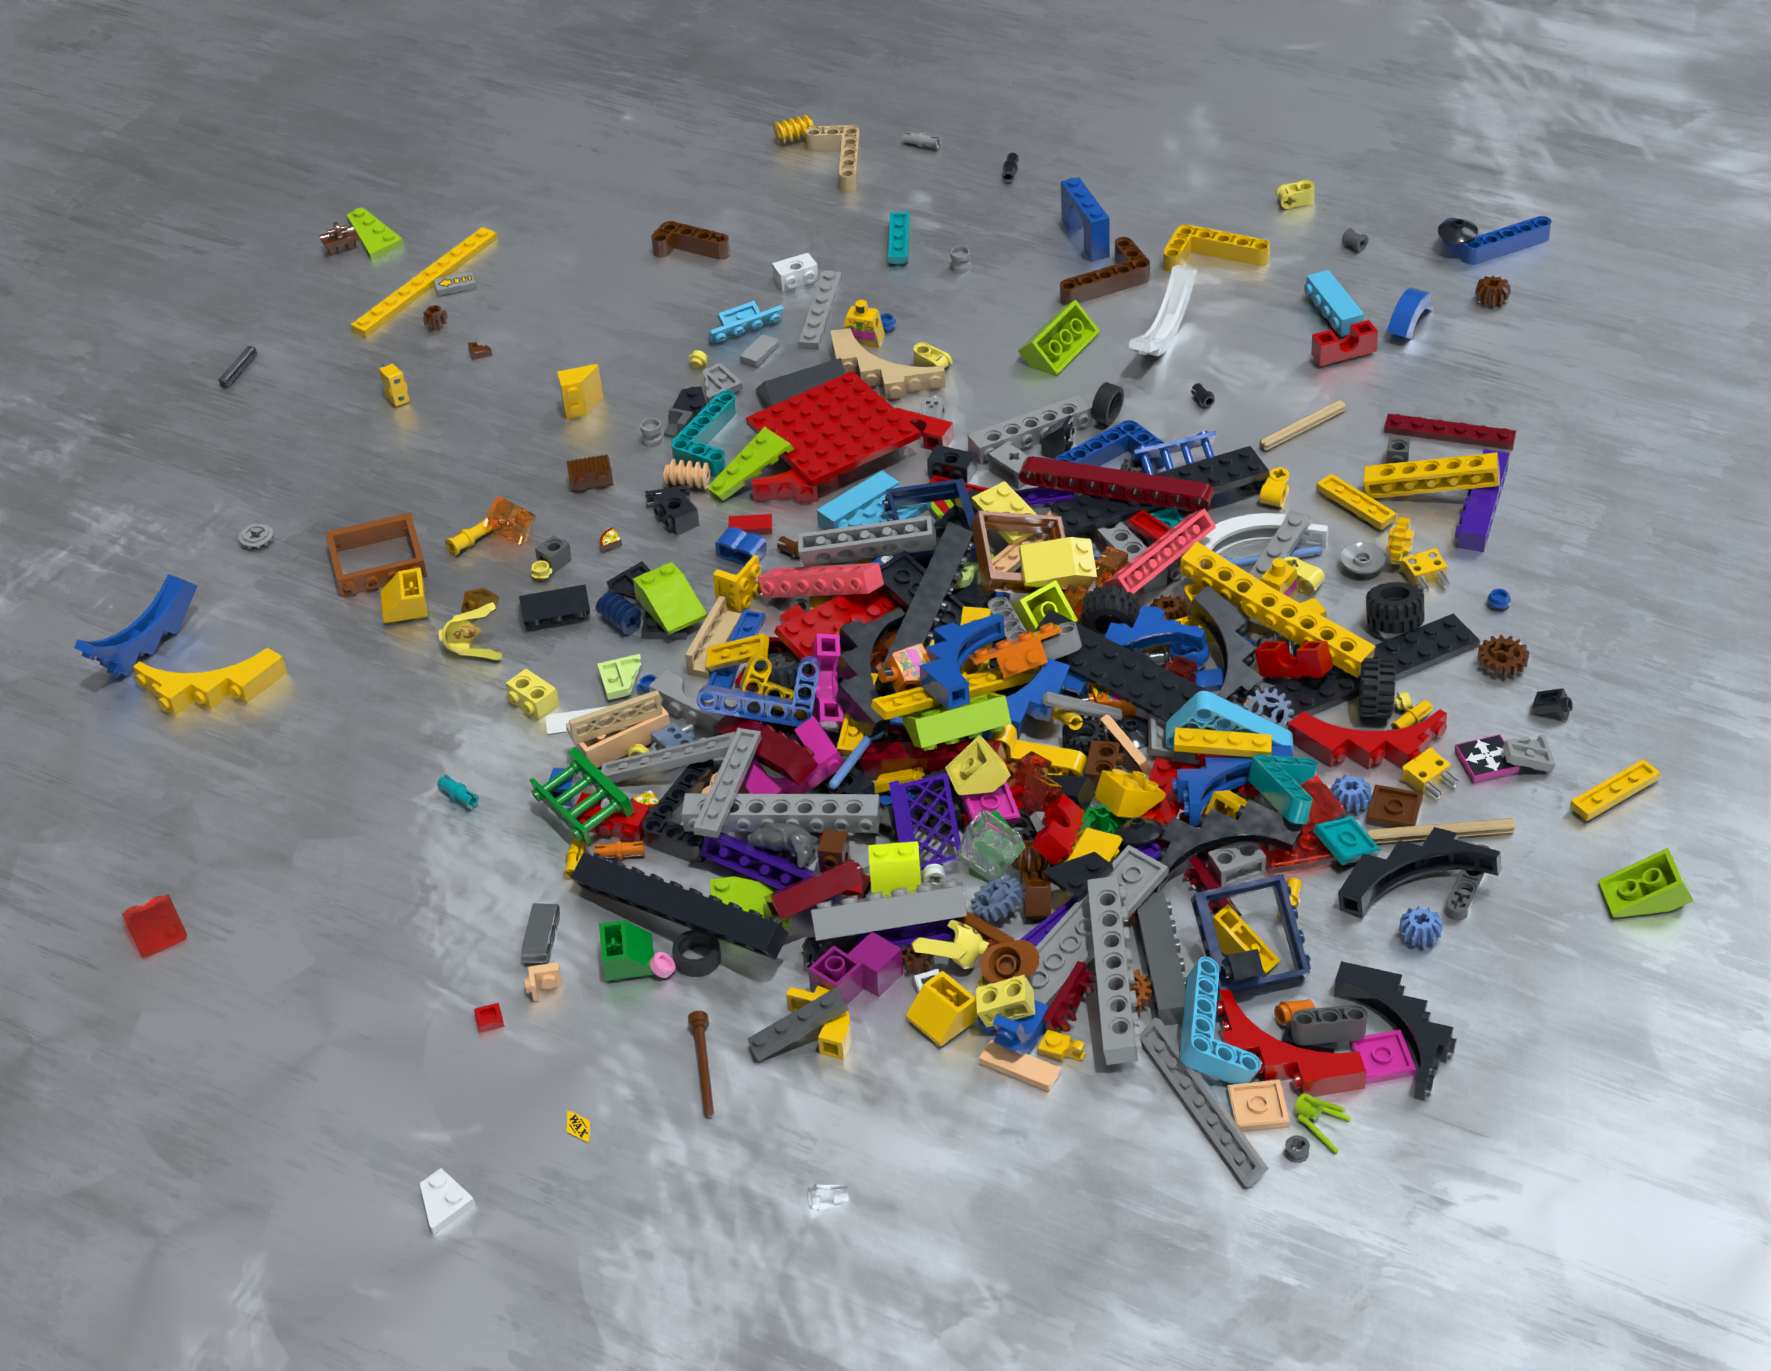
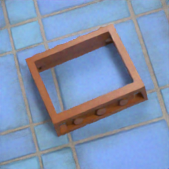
[971,510,1070,596]
[325,513,428,597]

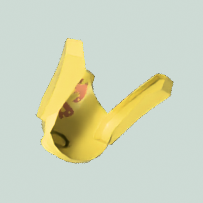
[439,602,502,660]
[911,919,990,970]

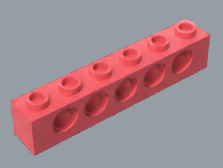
[1103,508,1216,594]
[758,563,884,598]

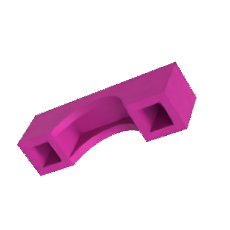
[811,634,844,732]

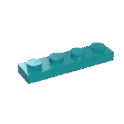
[888,212,910,265]

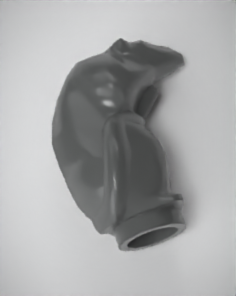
[754,822,813,869]

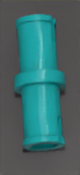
[437,775,479,809]

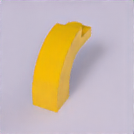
[786,986,851,1060]

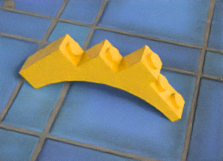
[133,648,287,715]

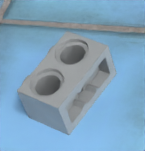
[1208,842,1266,887]

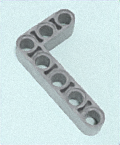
[988,597,1082,660]

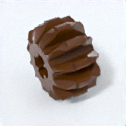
[1475,276,1511,307]
[1150,594,1188,620]
[1010,839,1050,873]

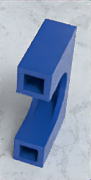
[1061,177,1110,262]

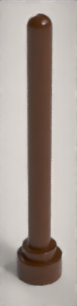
[688,1011,714,1118]

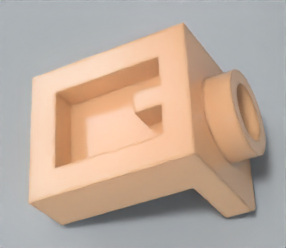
[525,962,563,1001]

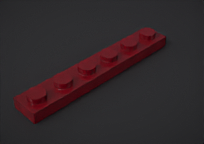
[1384,413,1517,450]

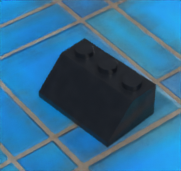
[519,584,590,627]

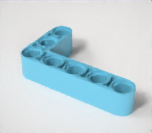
[1166,691,1293,755]
[1180,956,1261,1084]

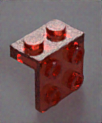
[1300,775,1346,836]
[122,894,187,957]

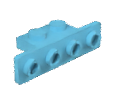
[708,301,784,343]

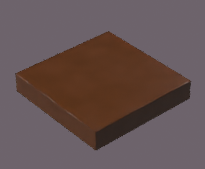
[1366,784,1423,828]

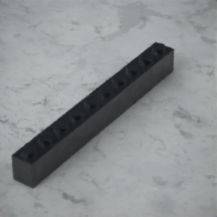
[874,522,974,695]
[570,853,789,960]

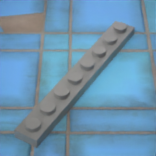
[1140,1018,1269,1187]

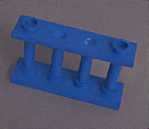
[1131,431,1217,475]

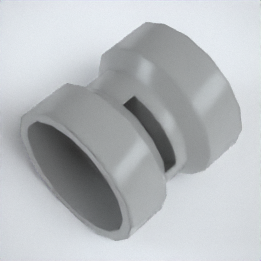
[950,246,971,273]
[640,418,663,447]

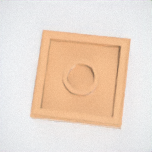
[1227,1080,1290,1132]

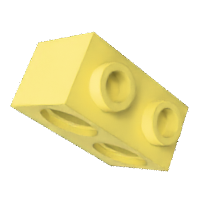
[506,669,560,720]
[976,975,1035,1028]

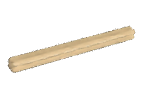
[1367,818,1515,844]

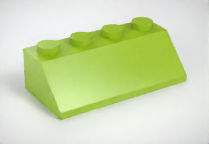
[1018,299,1100,376]
[901,693,1012,751]

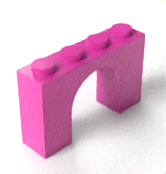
[743,716,845,794]

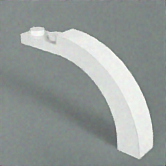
[1129,265,1197,356]
[1181,513,1328,577]

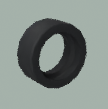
[1091,382,1124,425]
[672,929,721,977]

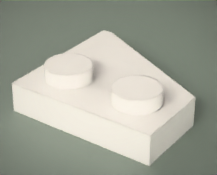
[420,1168,475,1235]

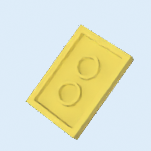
[970,481,1037,546]

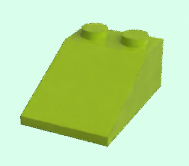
[633,562,707,635]
[1598,848,1694,918]
[709,876,790,928]

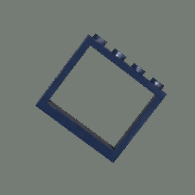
[882,479,978,569]
[1191,874,1311,997]

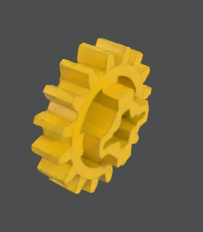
[1386,517,1414,566]

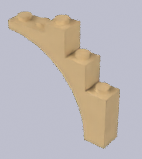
[830,328,945,400]

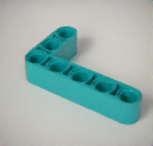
[671,390,737,477]
[1248,755,1318,824]

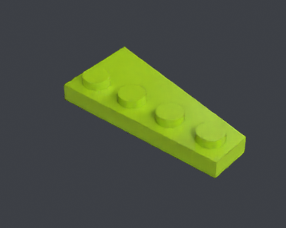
[346,207,404,260]
[707,427,794,501]

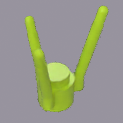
[1294,1093,1351,1153]

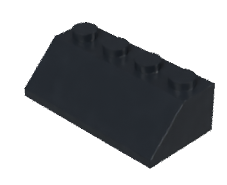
[756,358,845,408]

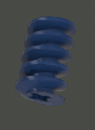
[595,590,641,634]

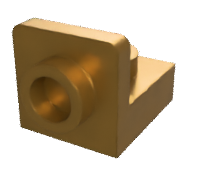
[461,588,499,620]

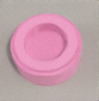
[650,952,676,978]

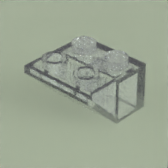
[956,808,1026,881]

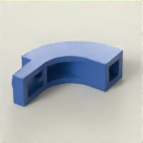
[1387,288,1434,339]
[993,1000,1049,1054]

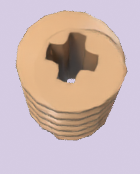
[663,459,710,490]

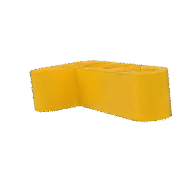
[740,653,814,719]
[991,724,1087,776]

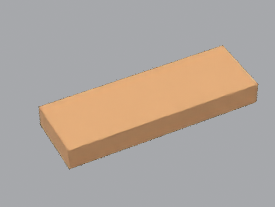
[1101,714,1152,775]
[979,1040,1061,1092]

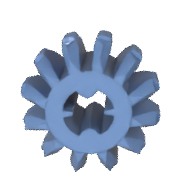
[1330,774,1372,814]
[1399,905,1443,949]

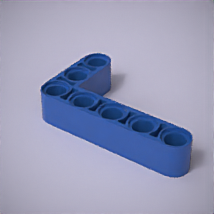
[1442,216,1552,265]
[1054,420,1165,469]
[696,656,820,727]

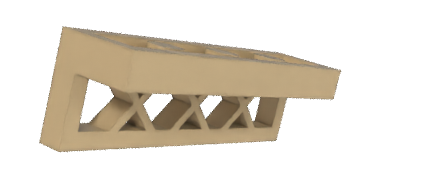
[685,596,742,679]
[566,690,663,745]

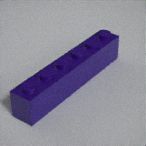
[1455,449,1510,552]
[700,832,841,903]

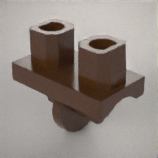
[319,222,359,255]

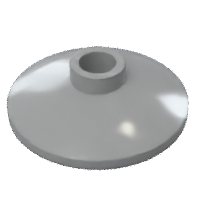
[1340,542,1386,574]

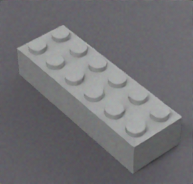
[811,879,967,941]

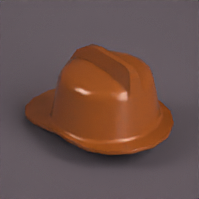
[980,940,1040,983]

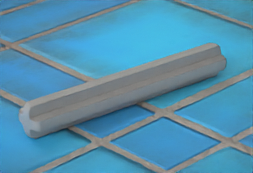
[1042,691,1123,722]

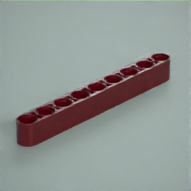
[1018,456,1214,512]

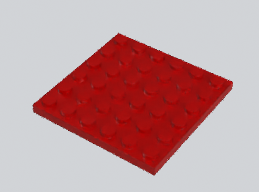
[746,371,921,487]

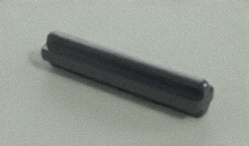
[218,346,257,388]

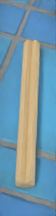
[1259,400,1346,451]

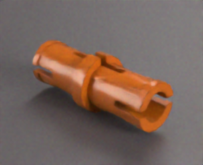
[594,841,645,860]

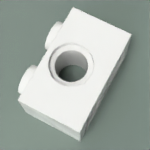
[772,253,819,292]

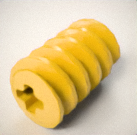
[773,115,814,144]

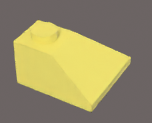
[945,735,1011,795]

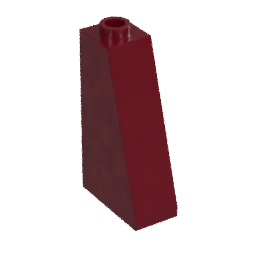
[764,860,864,920]

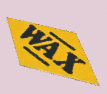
[566,1110,590,1143]

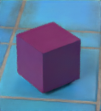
[848,932,903,997]
[808,946,865,1005]

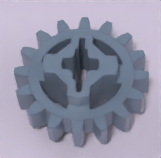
[1243,687,1294,730]
[971,876,1024,922]

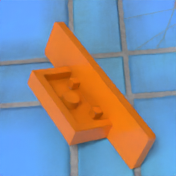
[969,623,1062,679]

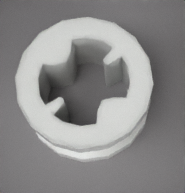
[923,864,946,887]

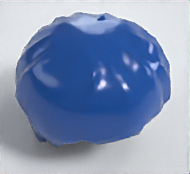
[1169,643,1209,673]

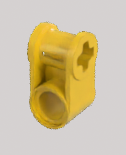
[1259,467,1289,508]

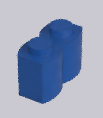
[715,527,767,566]

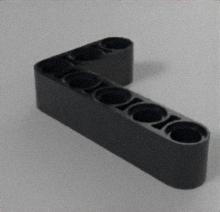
[642,759,715,864]

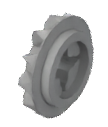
[239,524,274,550]

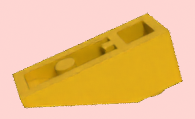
[1212,904,1281,975]

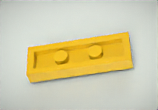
[706,633,769,671]

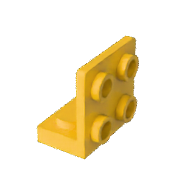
[713,555,762,613]

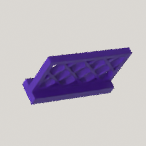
[889,773,964,871]

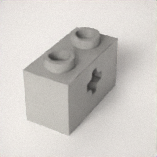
[988,442,1029,489]

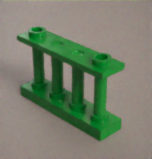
[529,747,635,846]

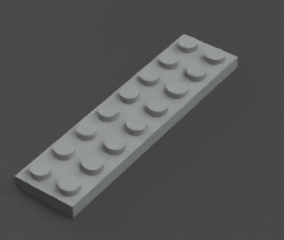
[1027,845,1169,1007]

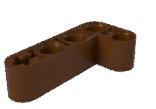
[651,221,731,260]

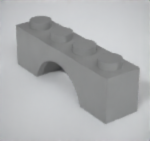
[649,670,737,736]

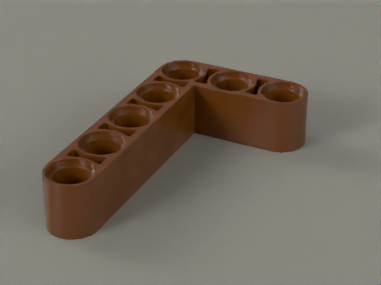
[1060,237,1150,305]

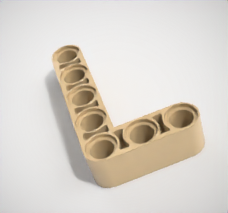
[805,125,860,193]

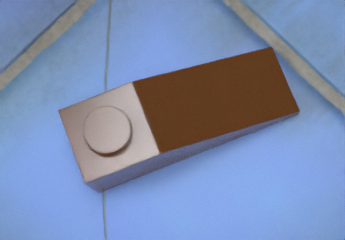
[1019,870,1051,919]

